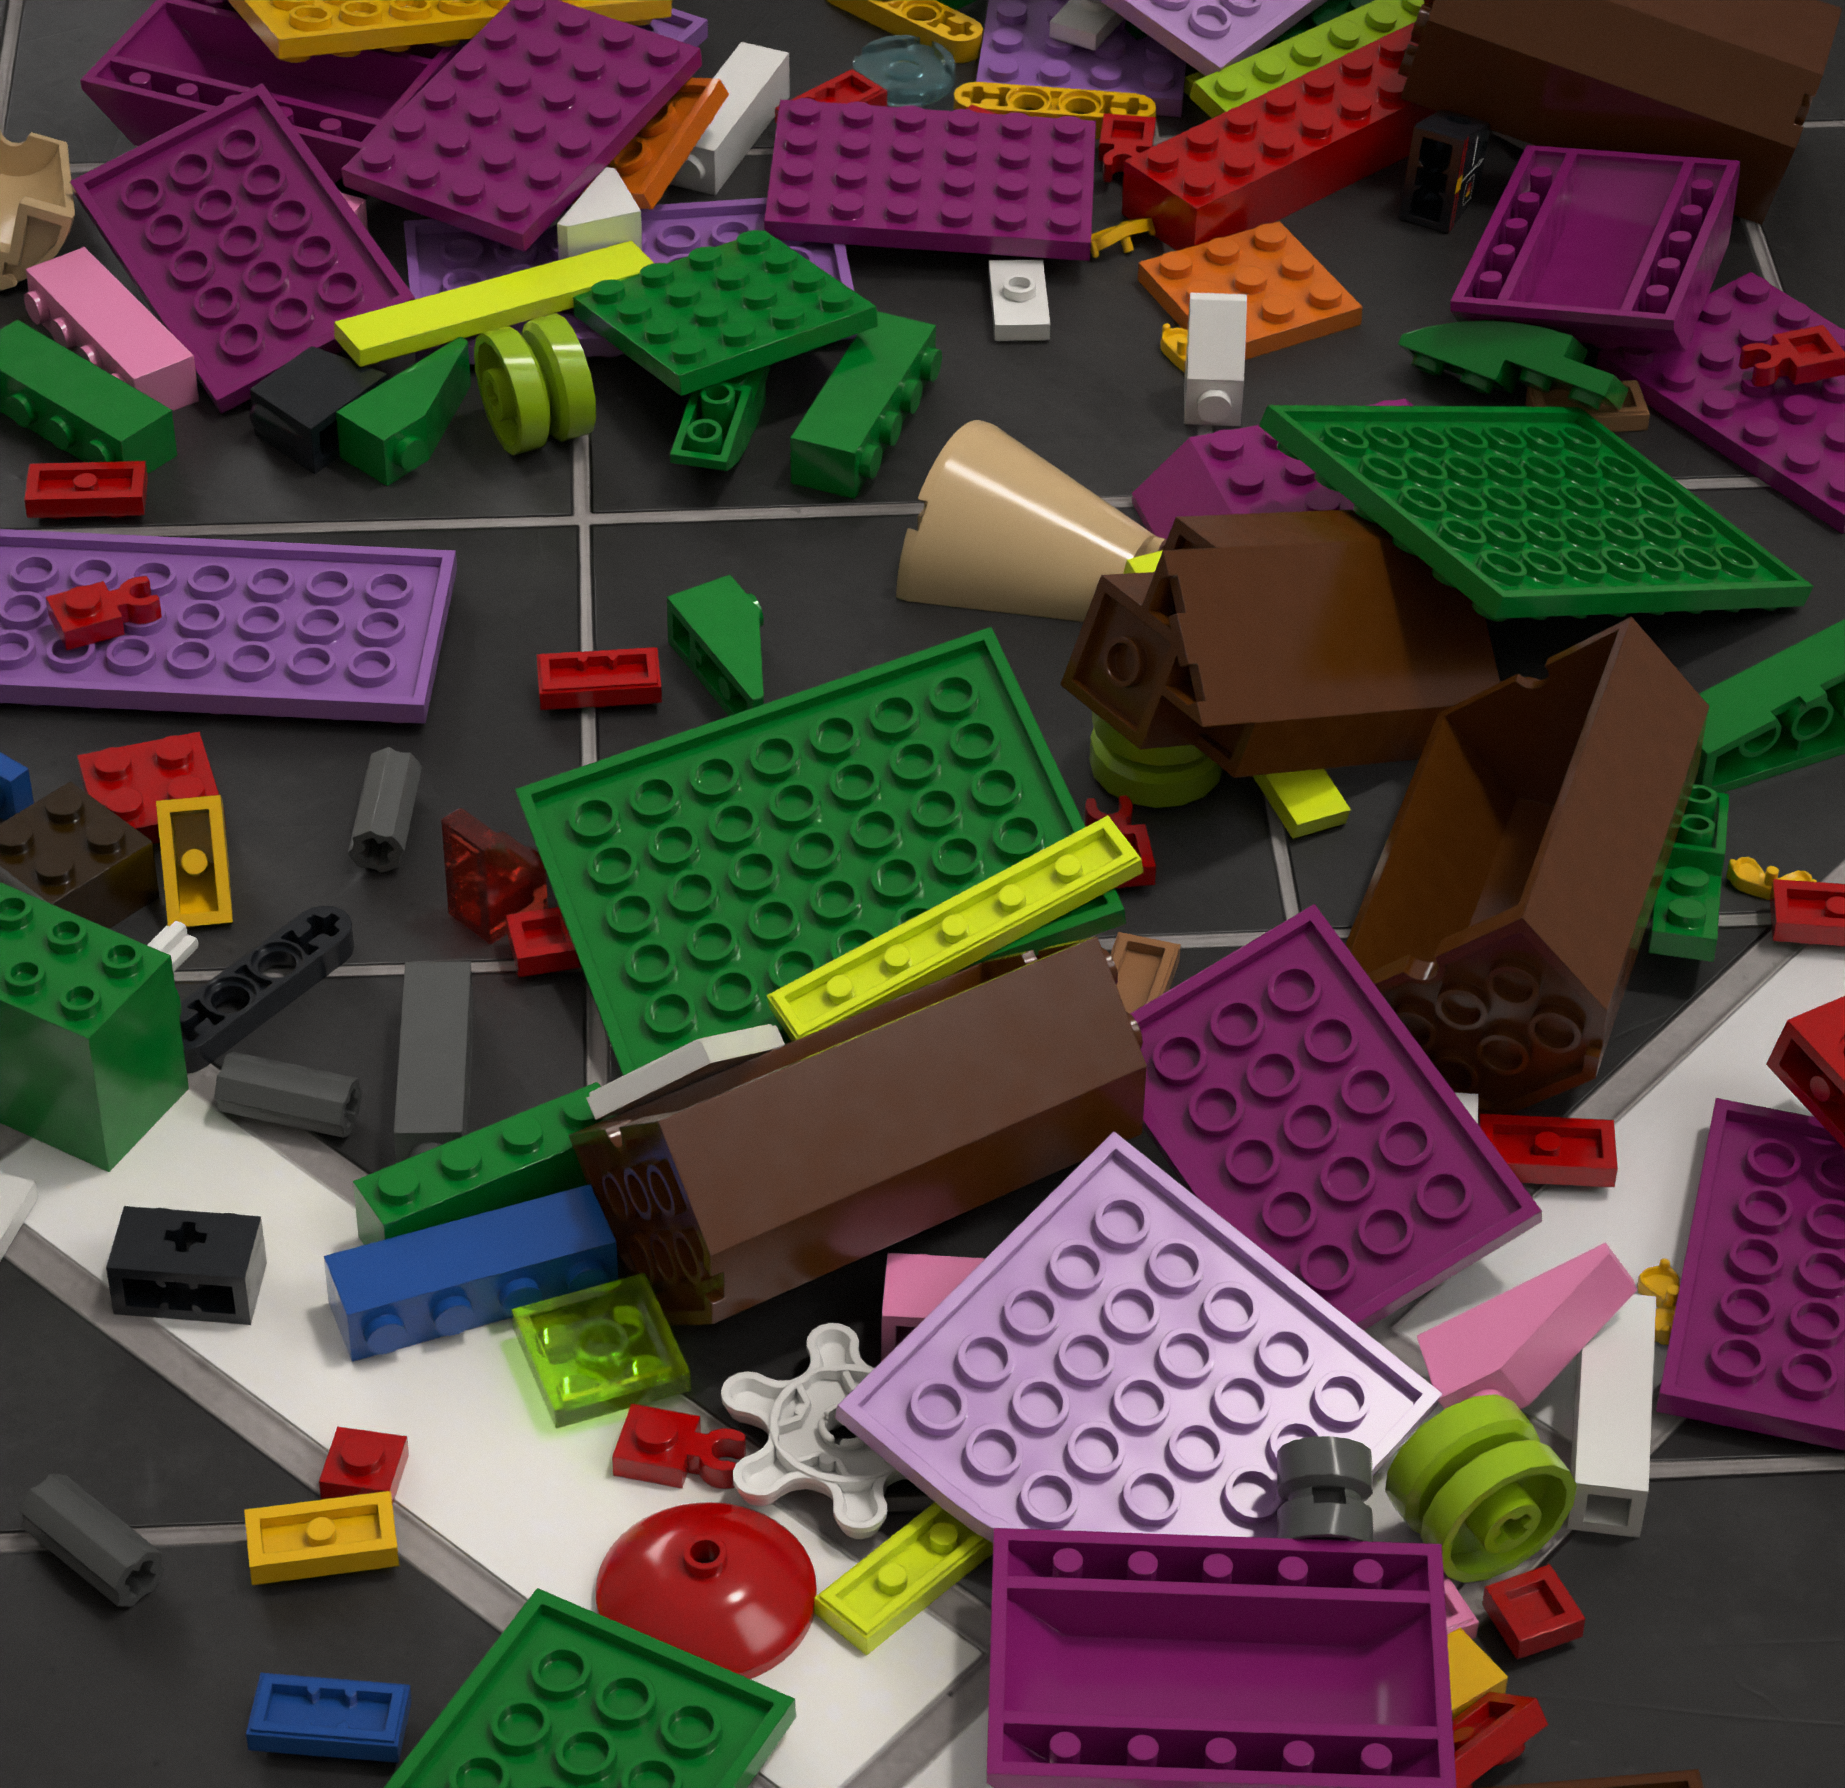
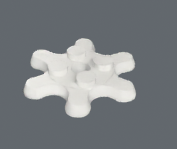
[721,1323,907,1539]

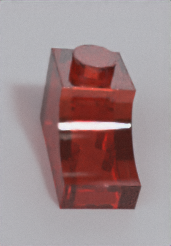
[441,807,548,945]

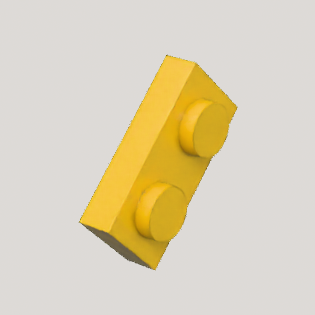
[244,1491,399,1585]

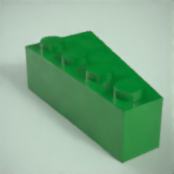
[1694,619,1845,793]

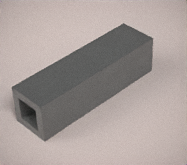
[394,961,474,1163]

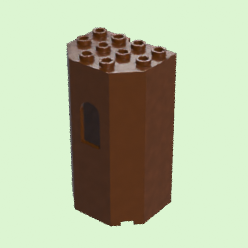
[1398,0,1842,225]
[1345,617,1709,1118]
[568,936,1147,1326]

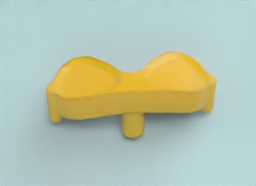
[1090,218,1156,258]
[1160,323,1188,373]
[1726,857,1817,900]
[1637,1258,1680,1345]

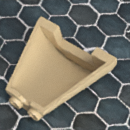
[0,130,75,290]
[896,420,1167,622]

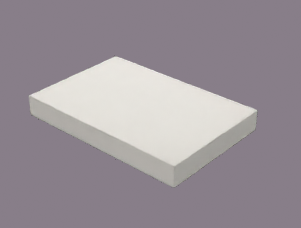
[586,1024,785,1120]

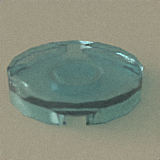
[853,35,956,107]

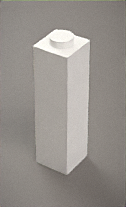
[670,42,790,195]
[1567,1294,1656,1538]

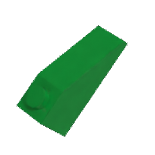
[336,336,471,486]
[667,575,764,716]

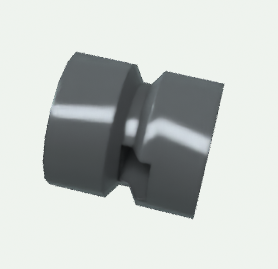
[1277,1436,1373,1542]

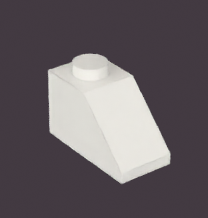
[1184,292,1247,426]

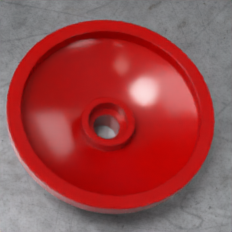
[596,1502,817,1679]

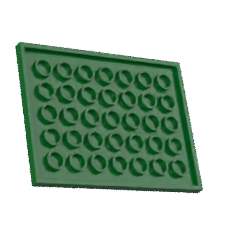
[1259,405,1814,622]
[515,627,1126,1076]

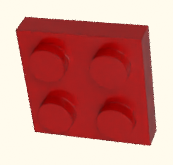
[77,732,226,844]

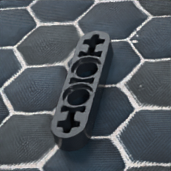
[180,906,354,1074]

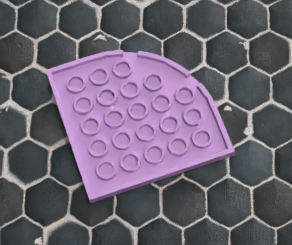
[835,1132,1442,1543]

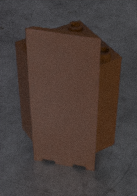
[1060,509,1500,778]

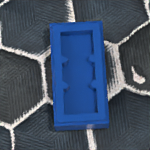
[246,1673,412,1763]

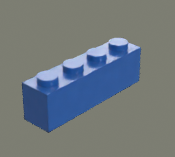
[324,1184,619,1362]

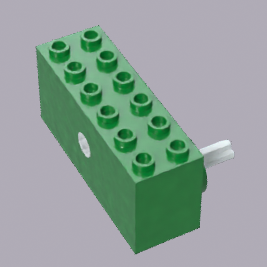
[0,882,199,1172]

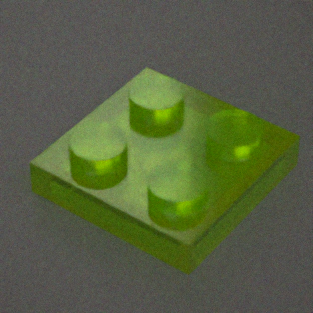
[511,1273,691,1429]

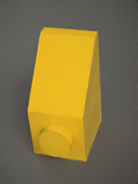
[156,795,233,927]

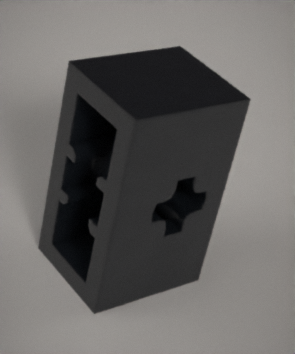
[106,1206,267,1325]

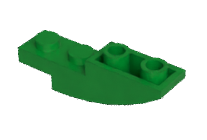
[1398,320,1629,411]
[670,364,772,471]
[1648,784,1729,962]

